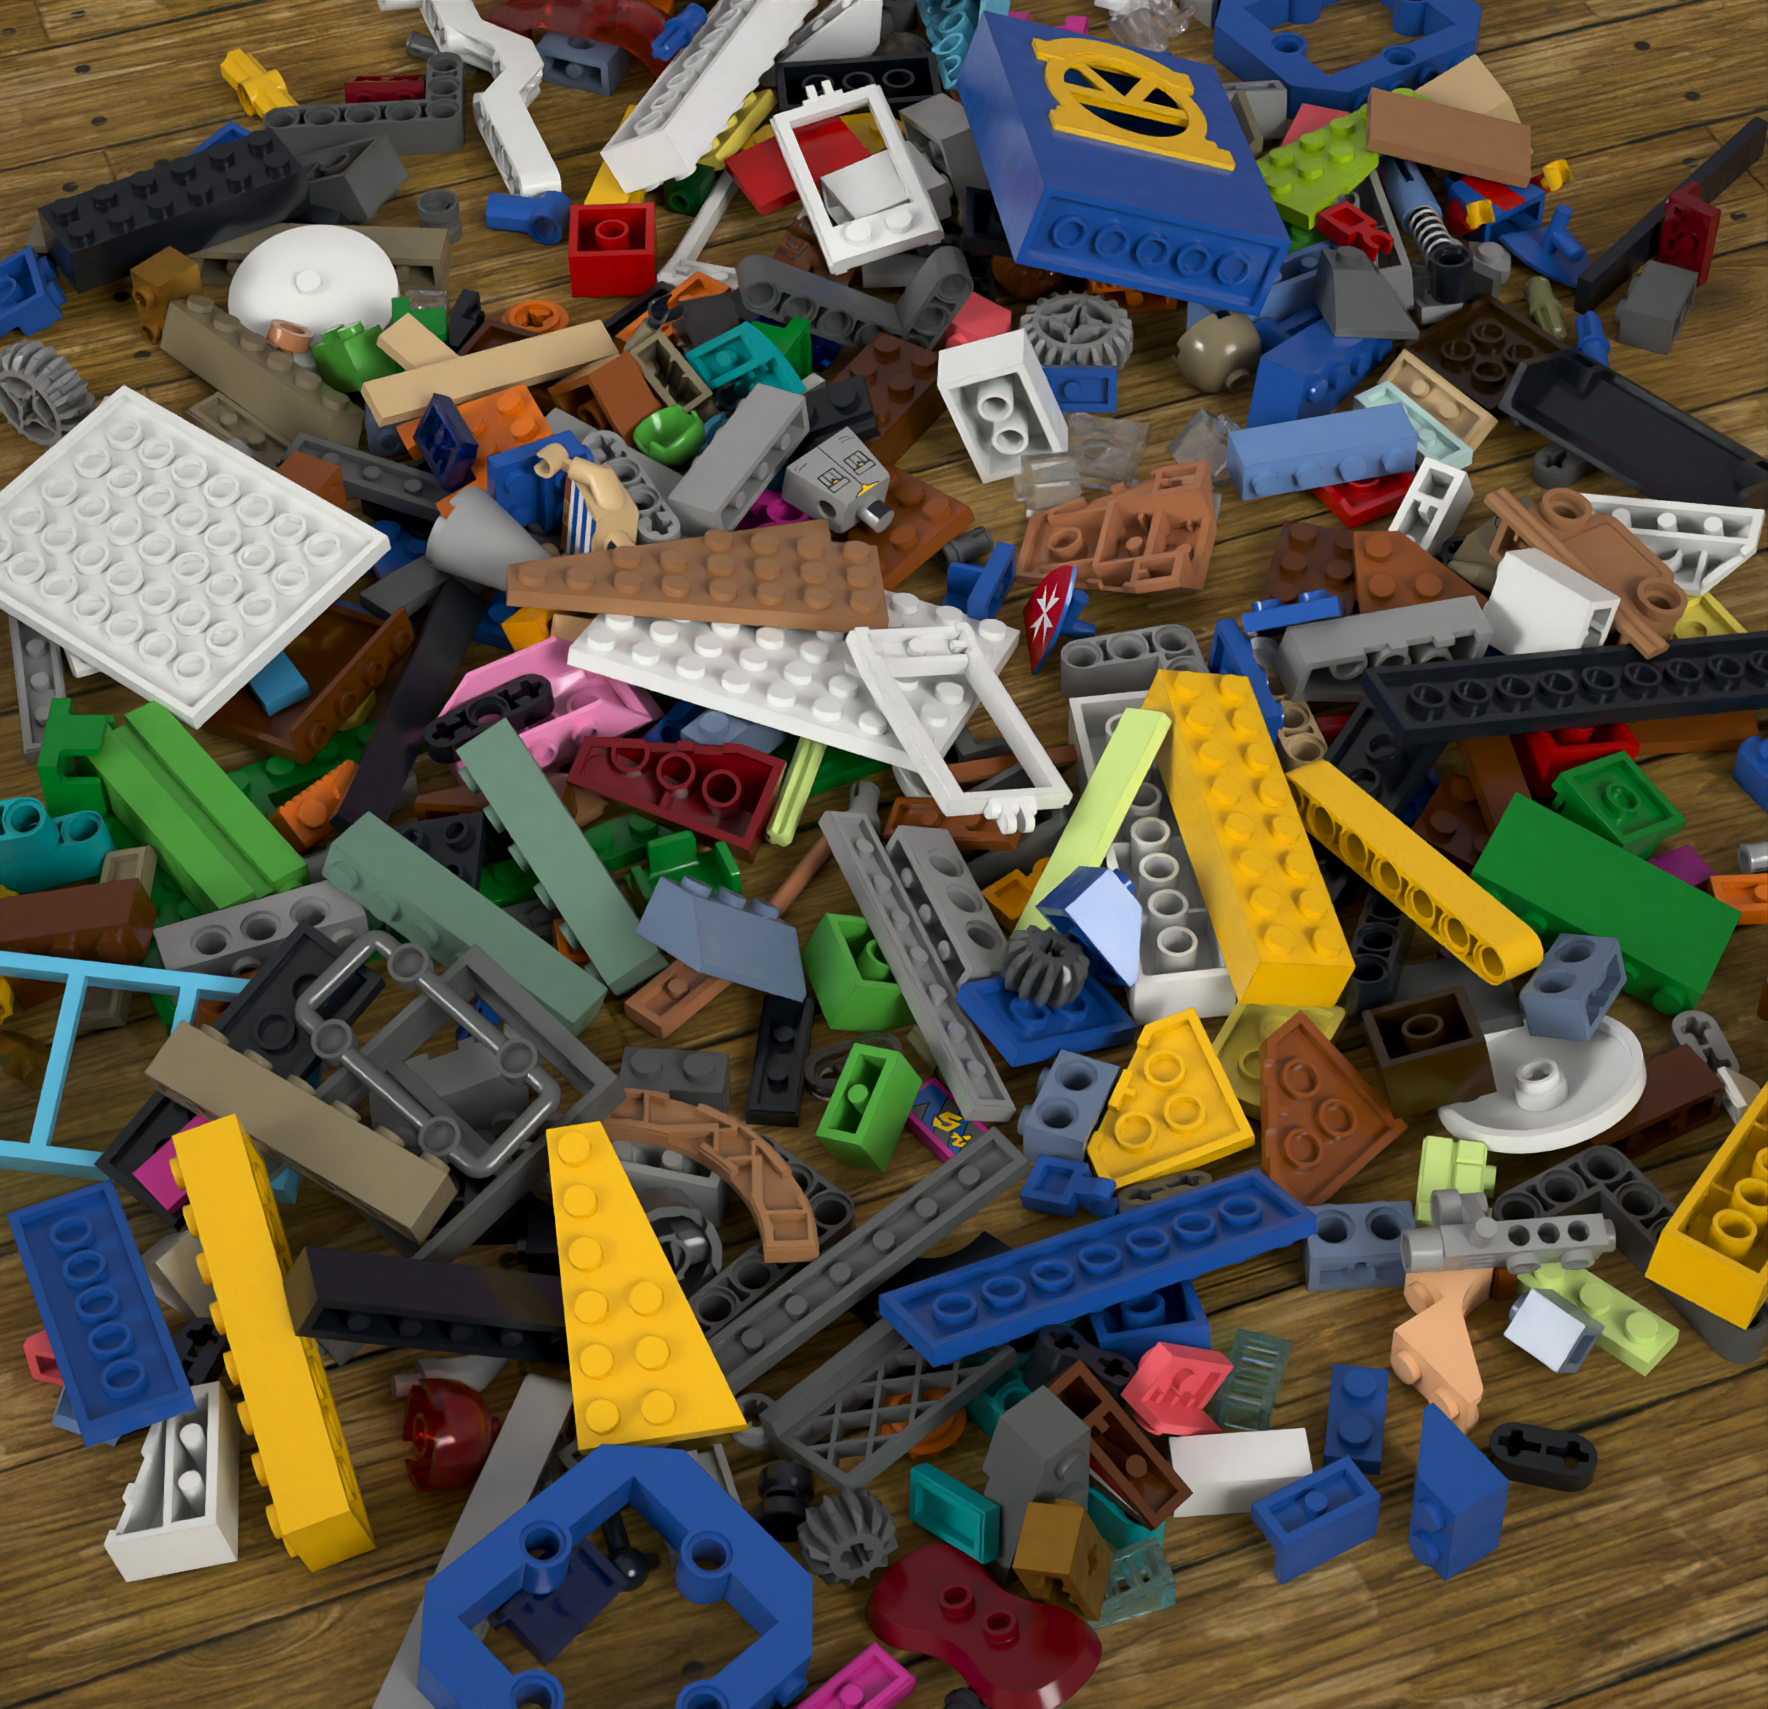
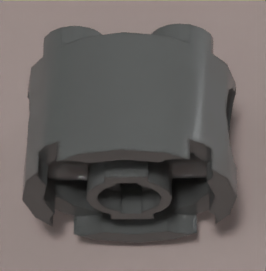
[635,1187,722,1300]

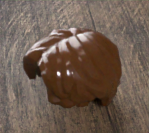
[991,255,1063,302]

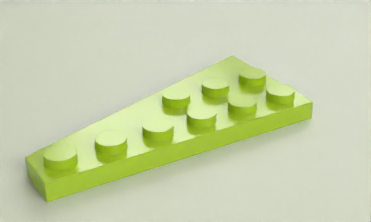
[1256,88,1432,231]

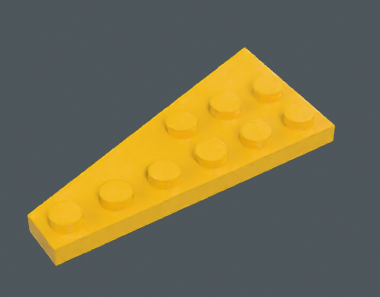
[546,1121,750,1456]

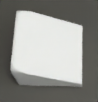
[1716,1066,1761,1125]

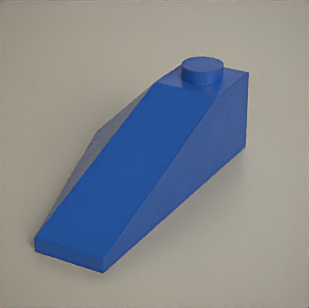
[1088,1280,1211,1371]

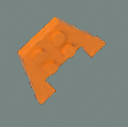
[396,383,554,519]

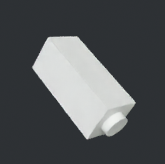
[1166,1428,1313,1518]

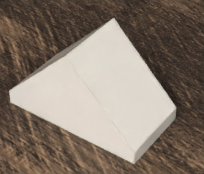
[141,1230,217,1321]

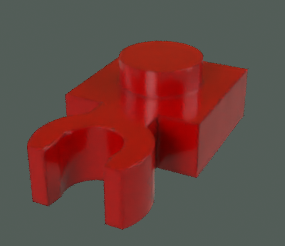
[1314,200,1394,262]

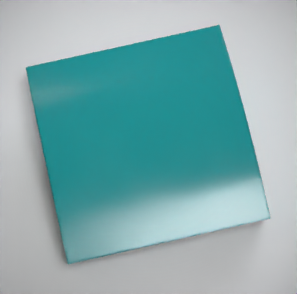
[684,321,807,415]

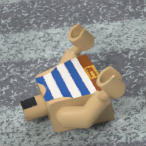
[534,443,639,557]

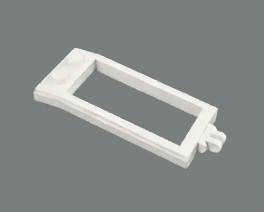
[769,79,945,276]
[657,151,826,293]
[845,622,1073,834]

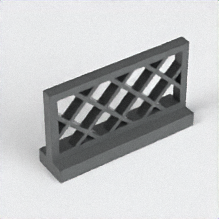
[758,1318,1019,1493]

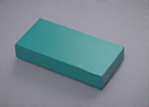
[909,1462,1000,1564]

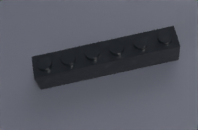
[283,1246,570,1365]

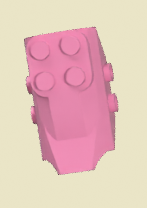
[436,636,665,786]

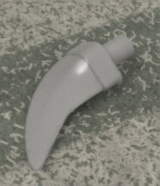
[390,1355,508,1409]

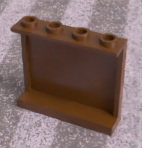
[175,603,416,766]

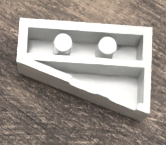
[103,1381,240,1582]

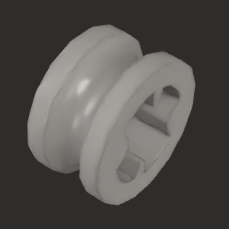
[731,1393,775,1450]

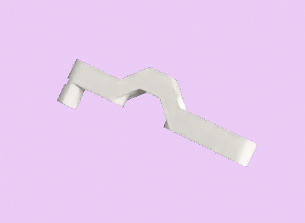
[377,0,561,198]

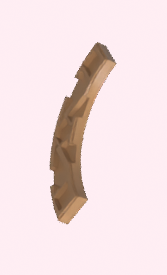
[601,1088,819,1263]

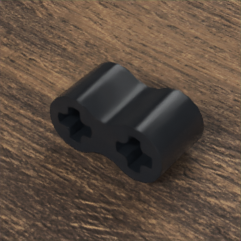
[1022,1324,1137,1410]

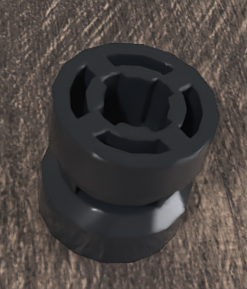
[755,1462,816,1543]

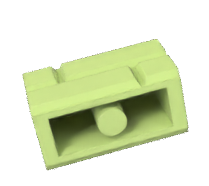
[1414,1136,1497,1228]

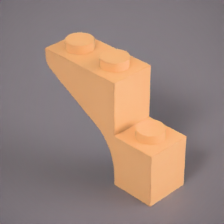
[1390,1267,1494,1435]

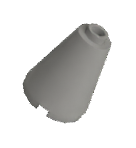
[425,485,553,592]

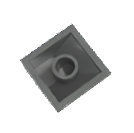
[1312,246,1420,340]

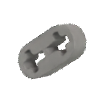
[1668,1010,1740,1074]

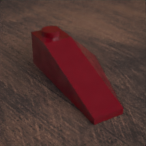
[566,736,787,864]

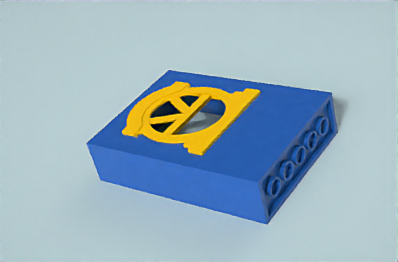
[956,10,1292,317]

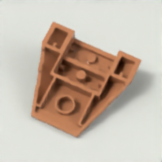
[1014,459,1217,597]

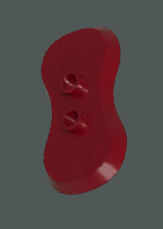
[865,1543,1102,1709]

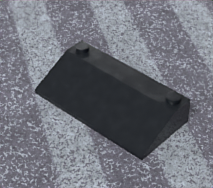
[1498,347,1768,511]

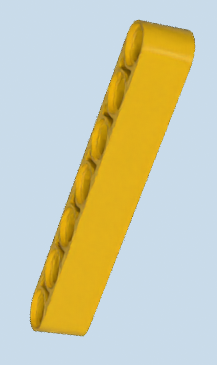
[1284,759,1544,985]

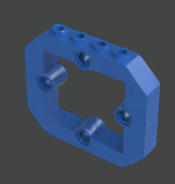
[1213,0,1482,120]
[417,1444,813,1709]

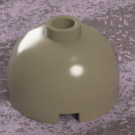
[1172,310,1262,393]

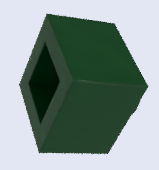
[663,163,715,217]

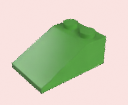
[800,913,917,1033]

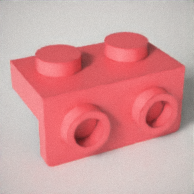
[1120,1342,1234,1436]

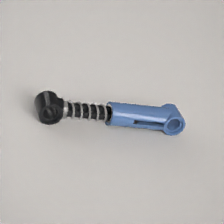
[1376,154,1474,304]

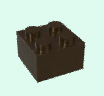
[1361,985,1497,1119]

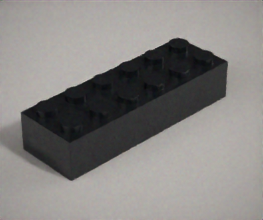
[37,128,312,294]

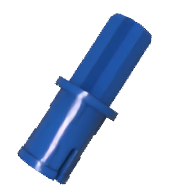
[651,3,707,62]
[1575,310,1610,368]

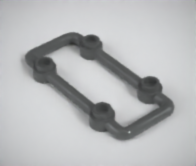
[294,930,561,1179]

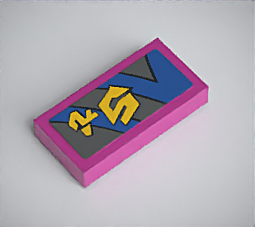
[905,1077,988,1163]

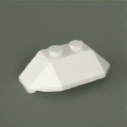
[758,0,883,87]
[1580,493,1765,597]

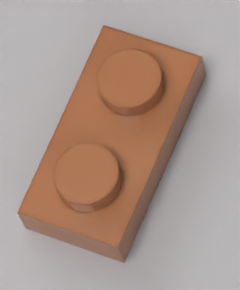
[624,959,732,1041]

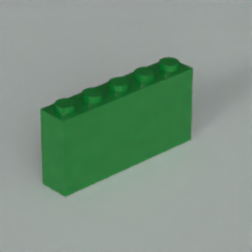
[1469,792,1742,1018]

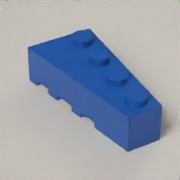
[1246,317,1393,429]

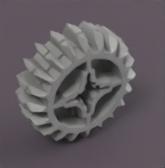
[1018,289,1134,370]
[0,338,96,448]

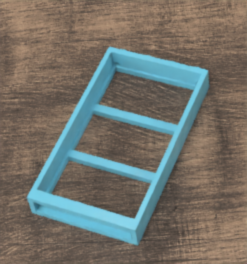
[0,951,324,1204]

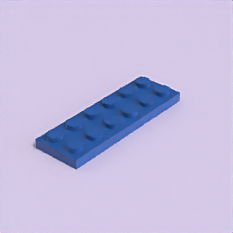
[6,1179,197,1448]

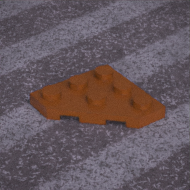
[847,463,975,591]
[1352,531,1498,650]
[1259,1010,1409,1206]

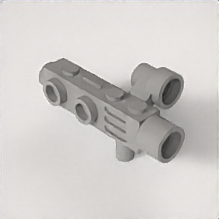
[1400,1189,1616,1274]

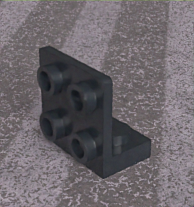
[394,811,509,892]

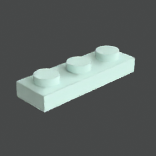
[1353,380,1473,469]

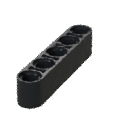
[1345,833,1428,1023]

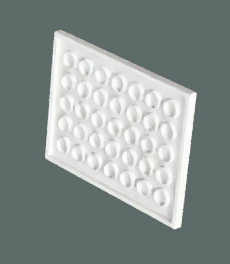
[0,385,391,730]
[567,534,1021,773]

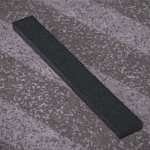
[1574,117,1768,315]
[328,576,489,833]

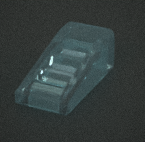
[1213,1329,1292,1432]
[1084,1537,1176,1630]

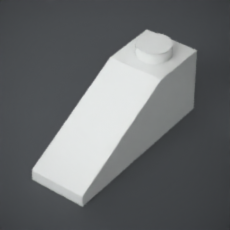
[1388,457,1474,556]

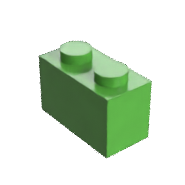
[309,321,396,393]
[815,1043,923,1174]

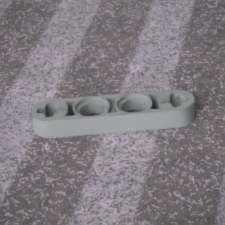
[582,430,681,545]

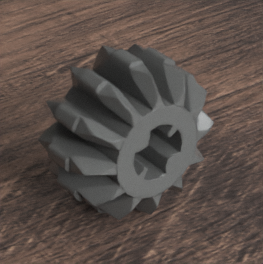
[999,925,1090,1009]
[796,1486,898,1587]

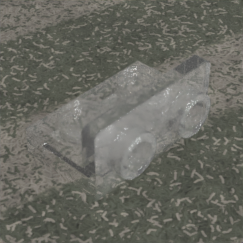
[1106,0,1198,53]

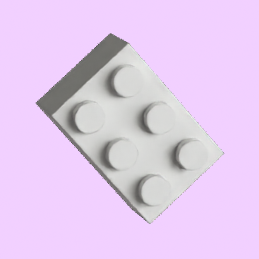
[937,328,1068,484]

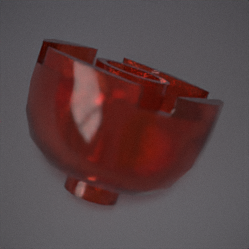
[403,1378,501,1493]

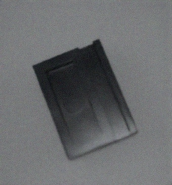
[791,374,881,462]

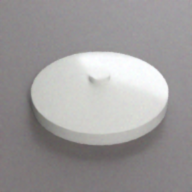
[228,225,400,376]
[1437,1014,1647,1154]

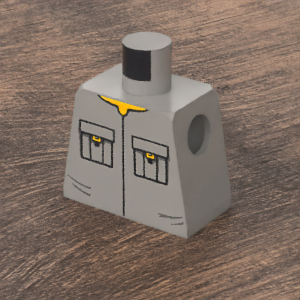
[781,427,895,533]

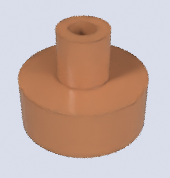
[266,319,313,356]

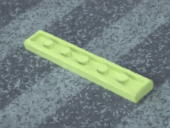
[1010,707,1172,938]

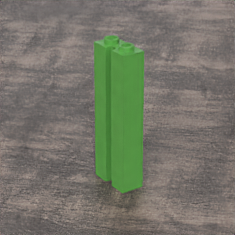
[77,701,311,915]

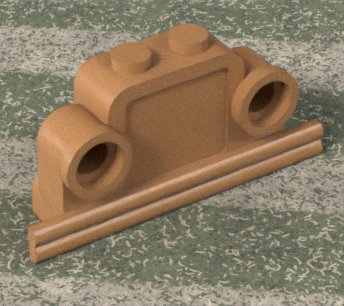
[1483,487,1688,660]

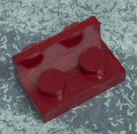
[344,74,426,104]
[1657,180,1722,288]

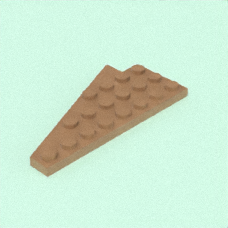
[506,519,889,633]

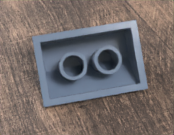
[636,875,807,1003]

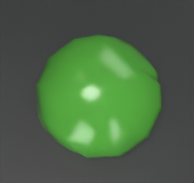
[633,404,705,467]

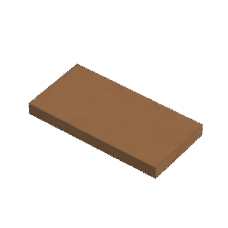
[1366,87,1531,189]

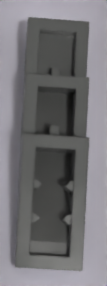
[359,555,489,621]

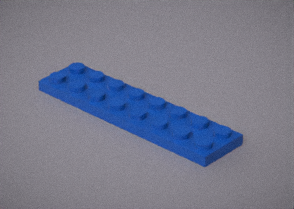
[878,1168,1316,1367]

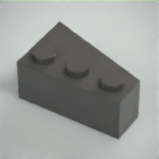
[979,1385,1091,1589]

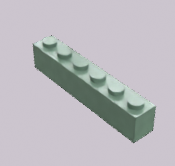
[456,717,669,1000]
[321,811,609,1038]

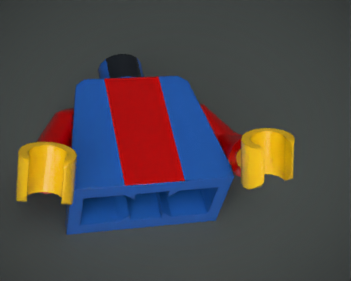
[1443,159,1572,245]

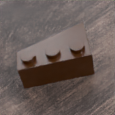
[0,878,158,1011]

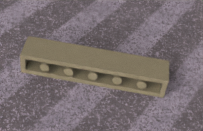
[160,295,366,450]
[144,1020,458,1246]

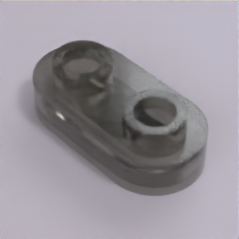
[804,1031,903,1101]

